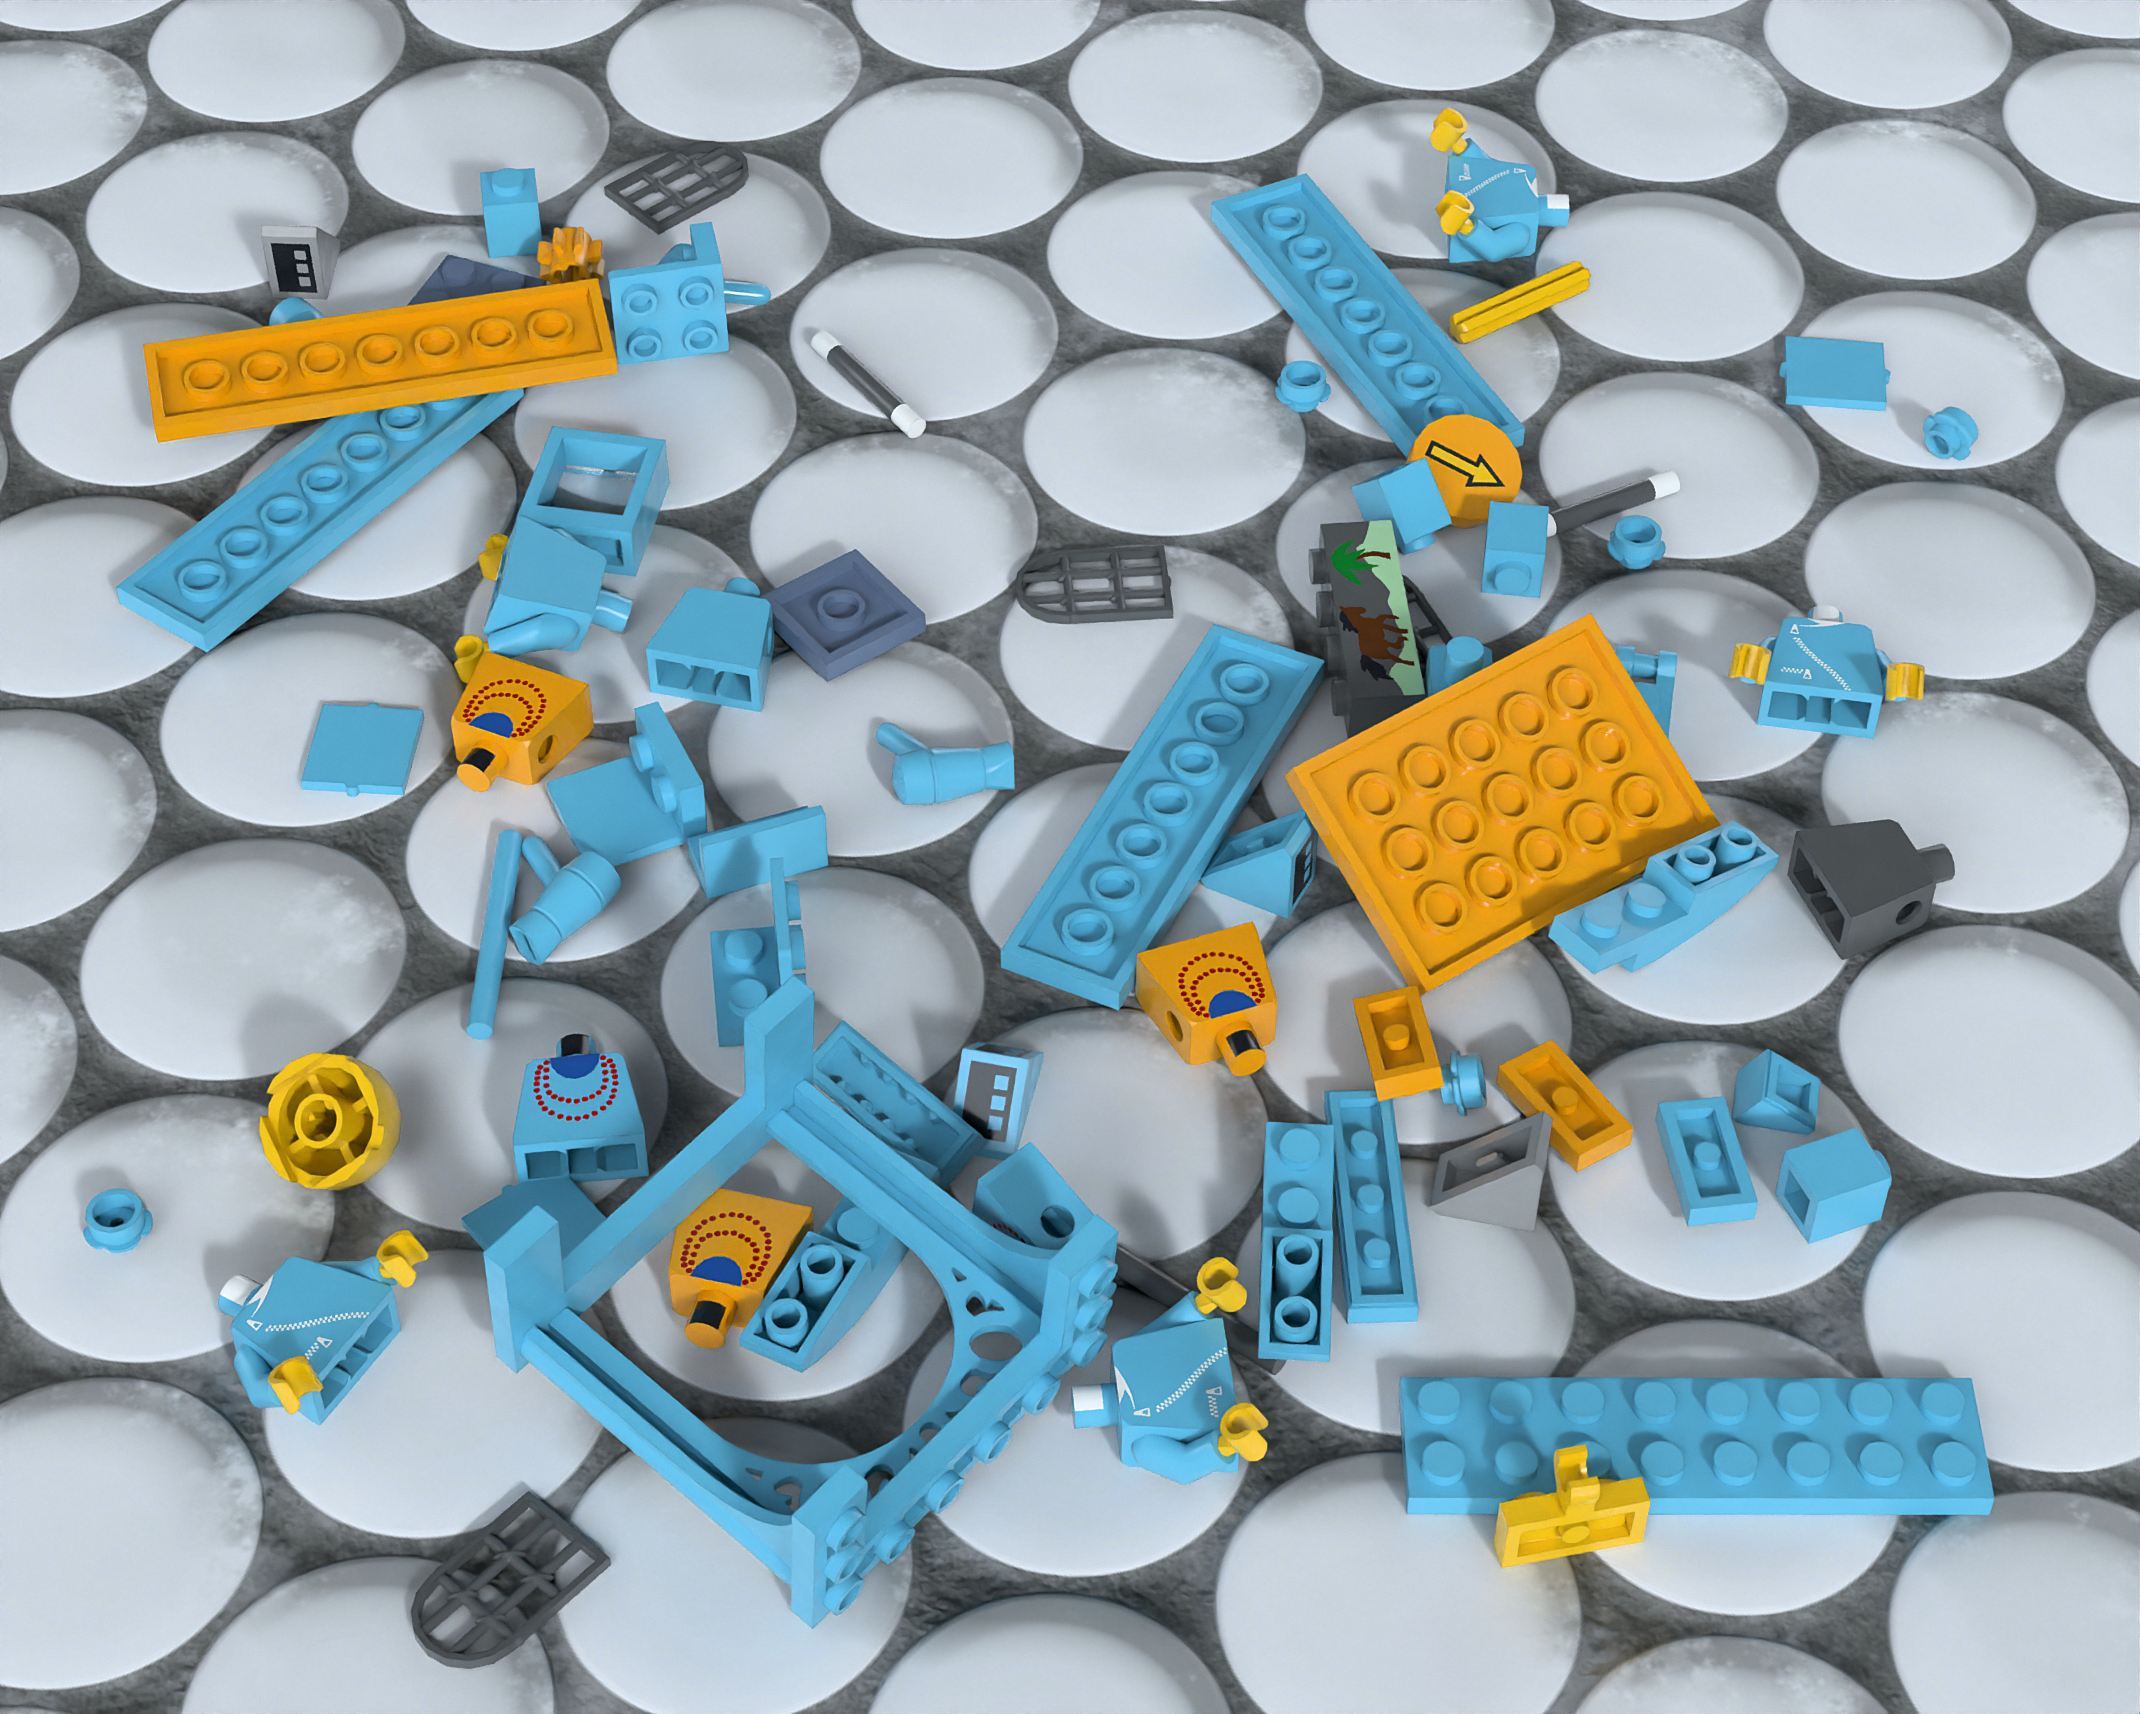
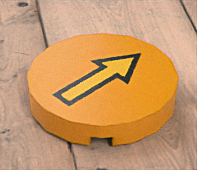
[1406,414,1523,528]

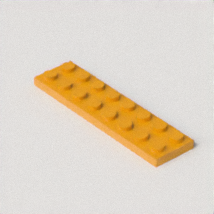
[143,278,618,443]

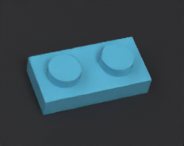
[1655,1096,1758,1226]

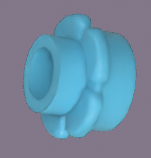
[1275,361,1331,412]
[1923,407,1978,461]
[1607,515,1666,569]
[1440,1051,1487,1116]
[83,1189,153,1253]

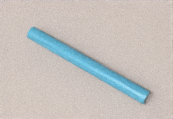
[466,830,523,1040]

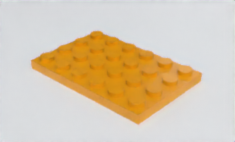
[1284,613,1721,997]

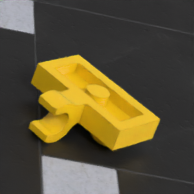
[1493,1444,1651,1568]

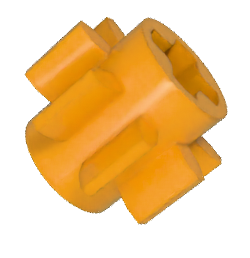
[537,227,605,285]

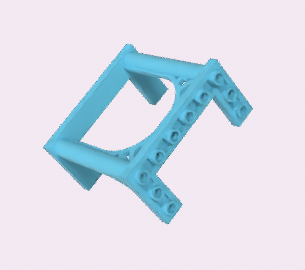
[483,975,1119,1629]

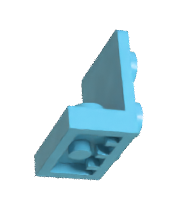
[608,222,729,365]
[547,701,708,867]
[710,857,807,1047]

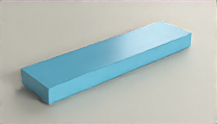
[1323,1090,1419,1324]

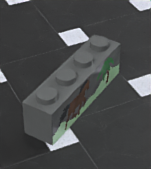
[1308,520,1425,739]

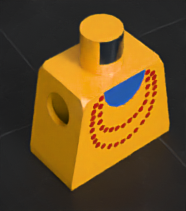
[451,651,594,792]
[1135,921,1277,1077]
[668,1188,814,1349]

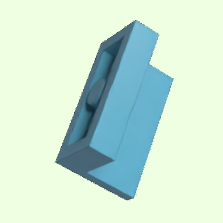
[687,805,828,899]

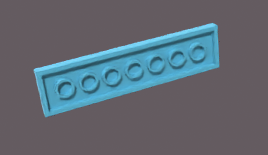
[1211,173,1525,458]
[116,388,524,653]
[1001,624,1325,1010]
[1398,1377,1995,1515]

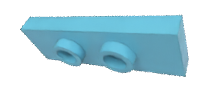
[813,1020,987,1190]

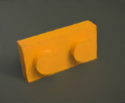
[1352,985,1444,1102]
[1496,1039,1634,1173]

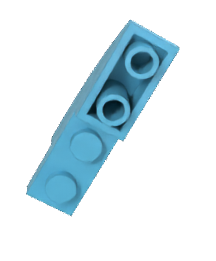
[1548,820,1780,974]
[1258,1122,1335,1362]
[738,1147,940,1373]

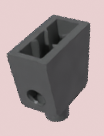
[1787,819,1955,960]

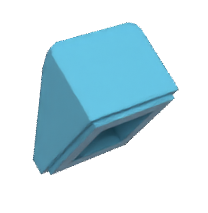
[1732,1049,1820,1135]

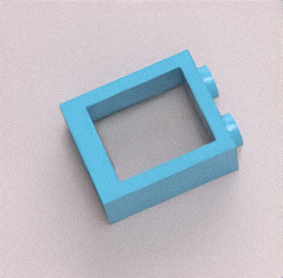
[516,426,670,577]

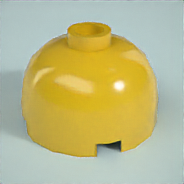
[259,1052,402,1191]

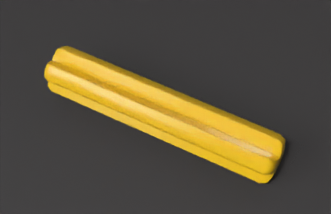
[1448,261,1591,344]

